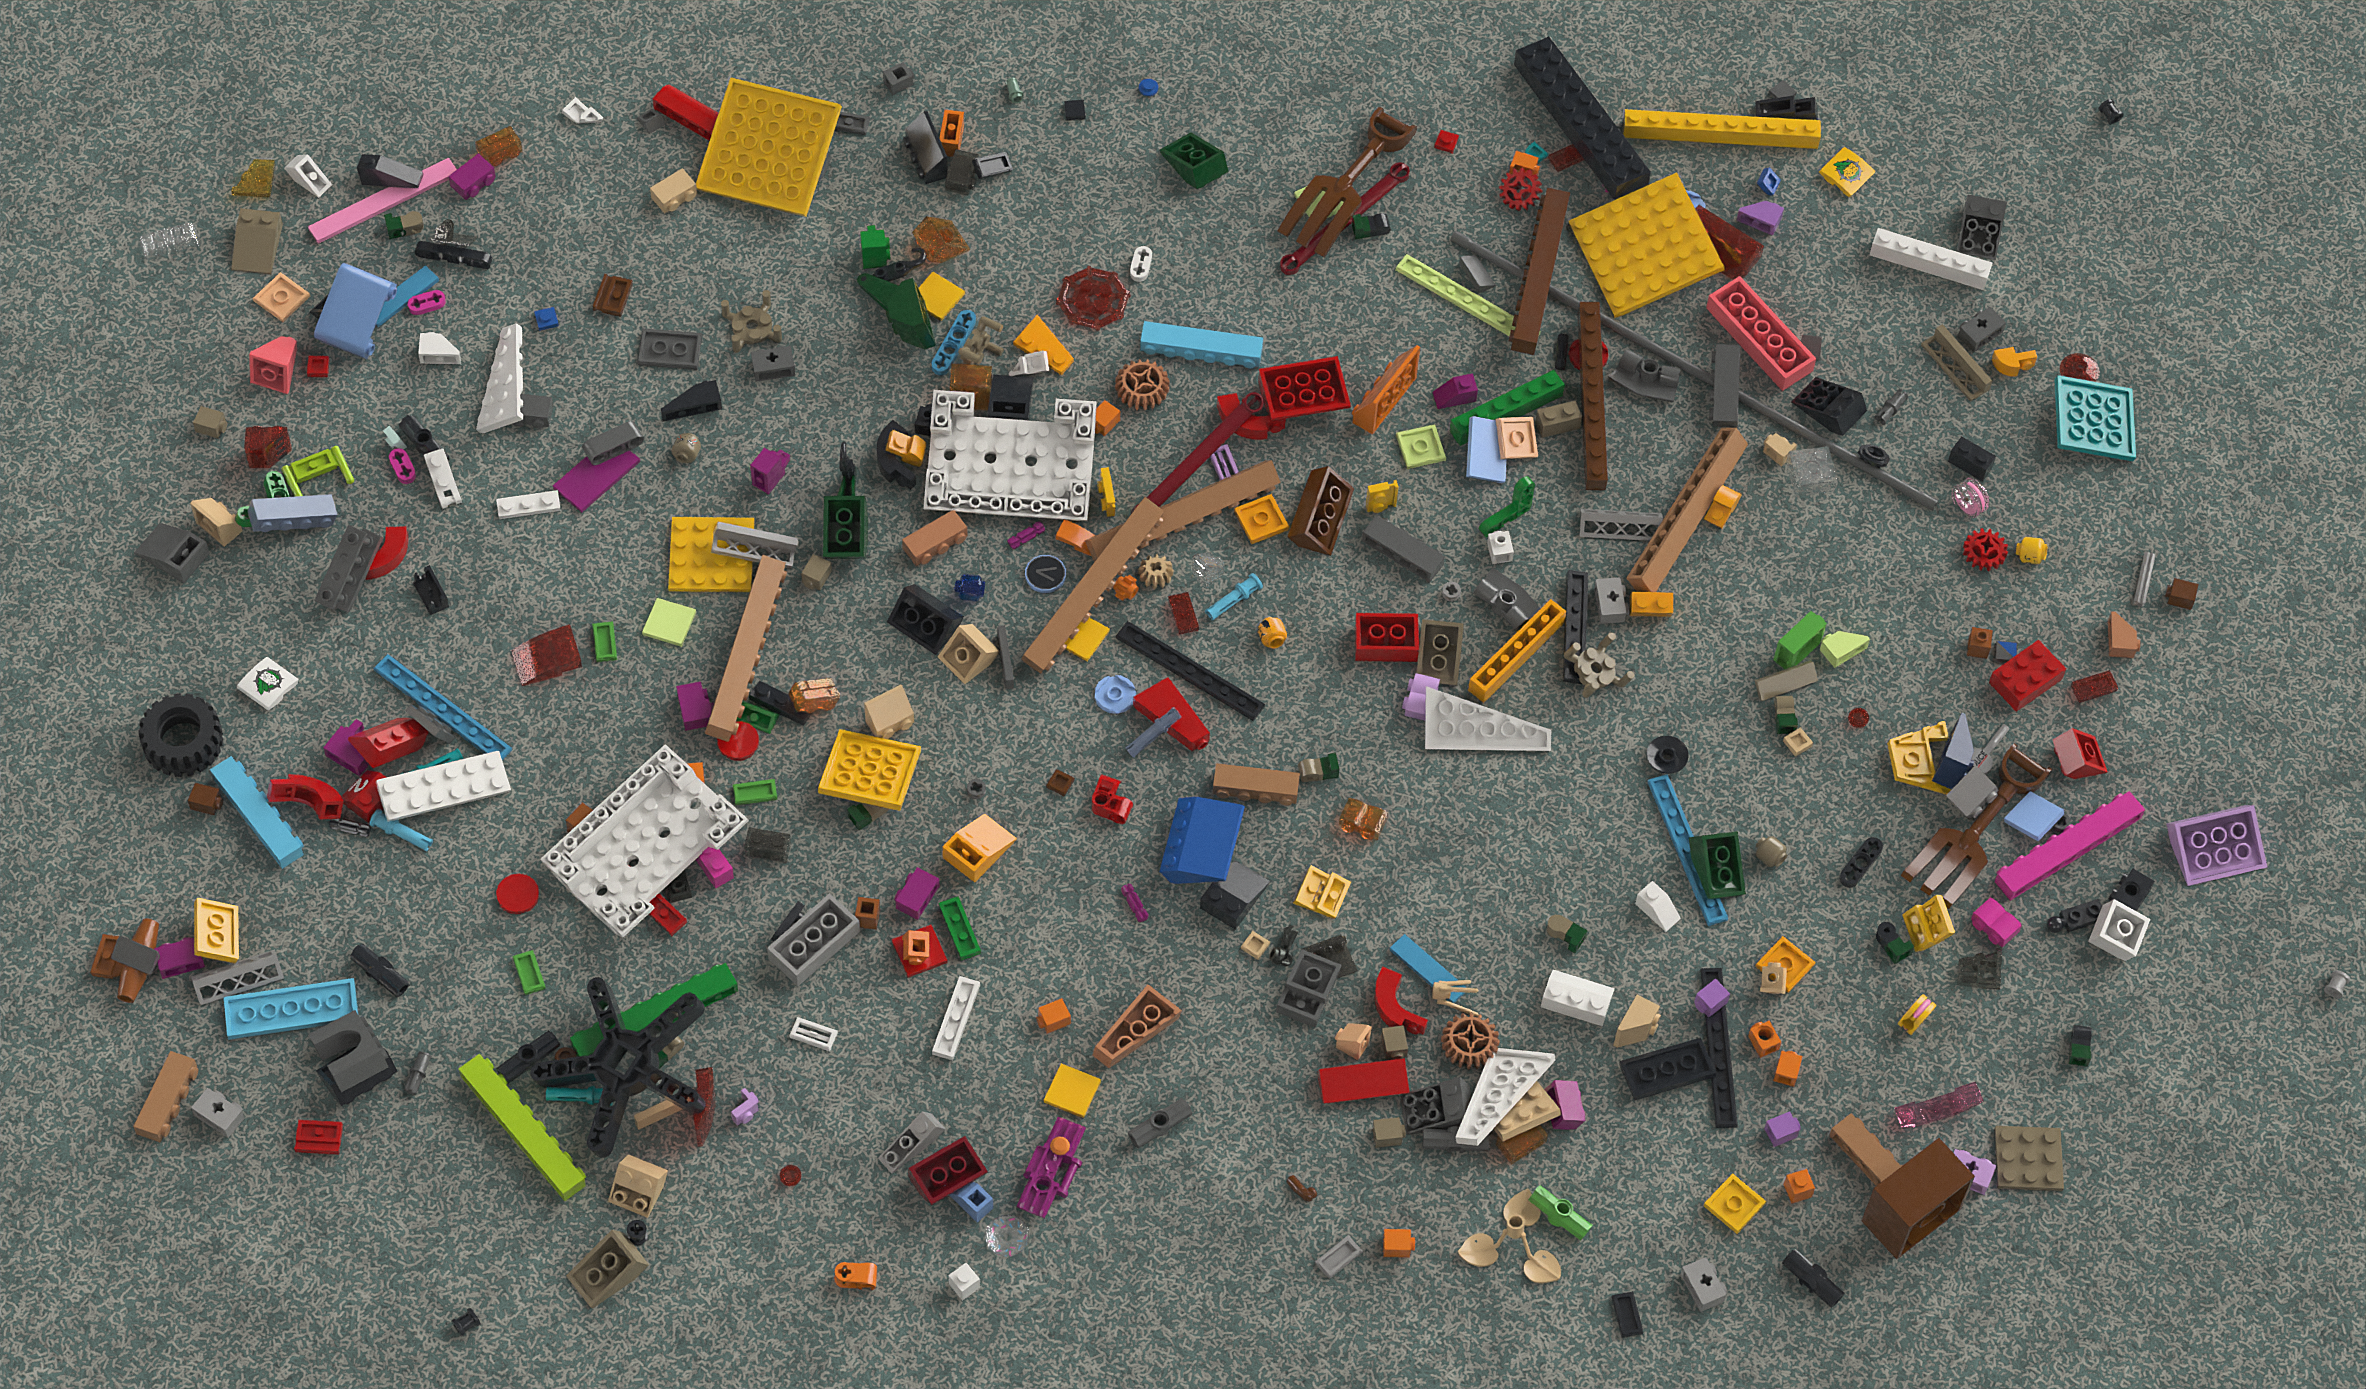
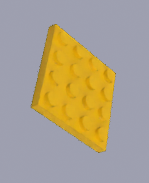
[668,517,754,592]
[818,729,921,811]

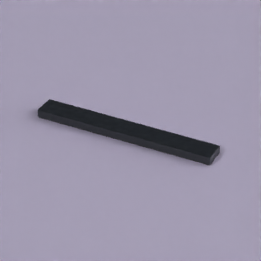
[1116,621,1265,722]
[1700,968,1738,1128]

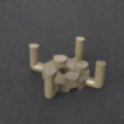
[721,290,782,353]
[958,316,1004,387]
[1564,632,1635,698]

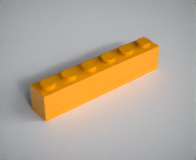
[1468,599,1566,703]

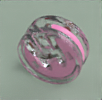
[1952,478,1990,518]

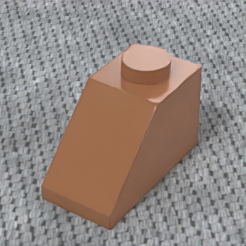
[2108,612,2140,658]

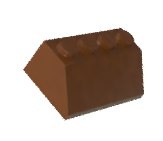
[1287,466,1354,556]

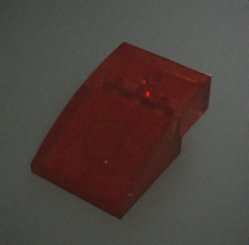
[511,624,582,686]
[691,1067,716,1147]

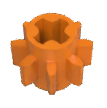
[1113,575,1139,601]

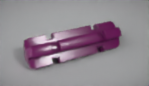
[1007,521,1045,550]
[1121,883,1148,922]

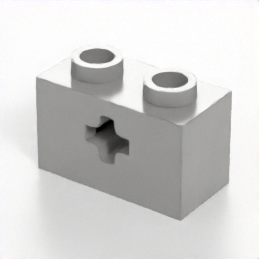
[1594,577,1629,624]
[191,1088,245,1138]
[1680,1257,1727,1312]

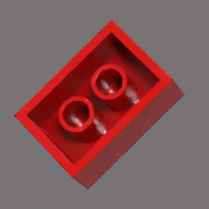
[1355,613,1419,662]
[1989,640,2066,712]

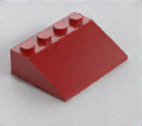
[1258,356,1351,421]

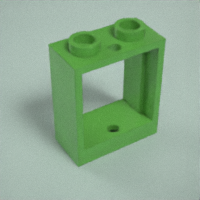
[1773,611,1827,670]

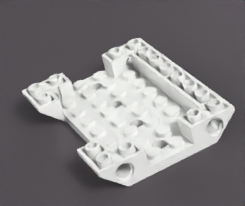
[923,390,1097,521]
[541,744,749,937]

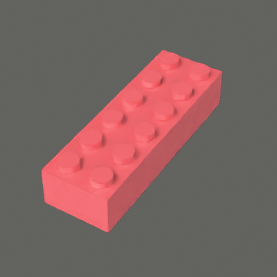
[1706,276,1816,391]

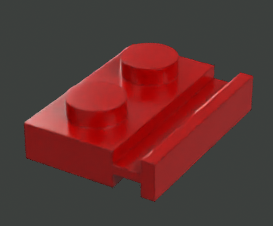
[294,1120,343,1155]

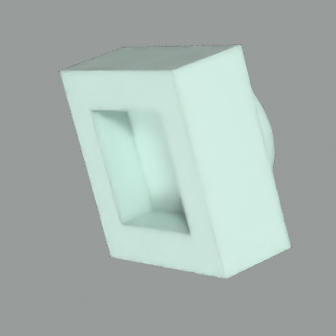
[383,426,407,449]

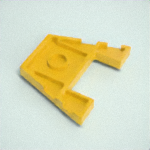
[1887,721,1951,794]

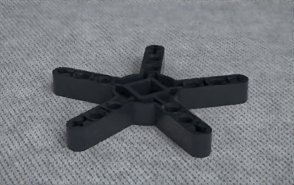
[530,977,706,1158]

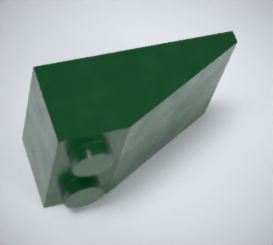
[1160,132,1229,189]
[1688,831,1746,899]

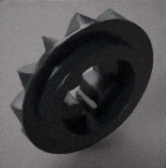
[1858,444,1890,468]

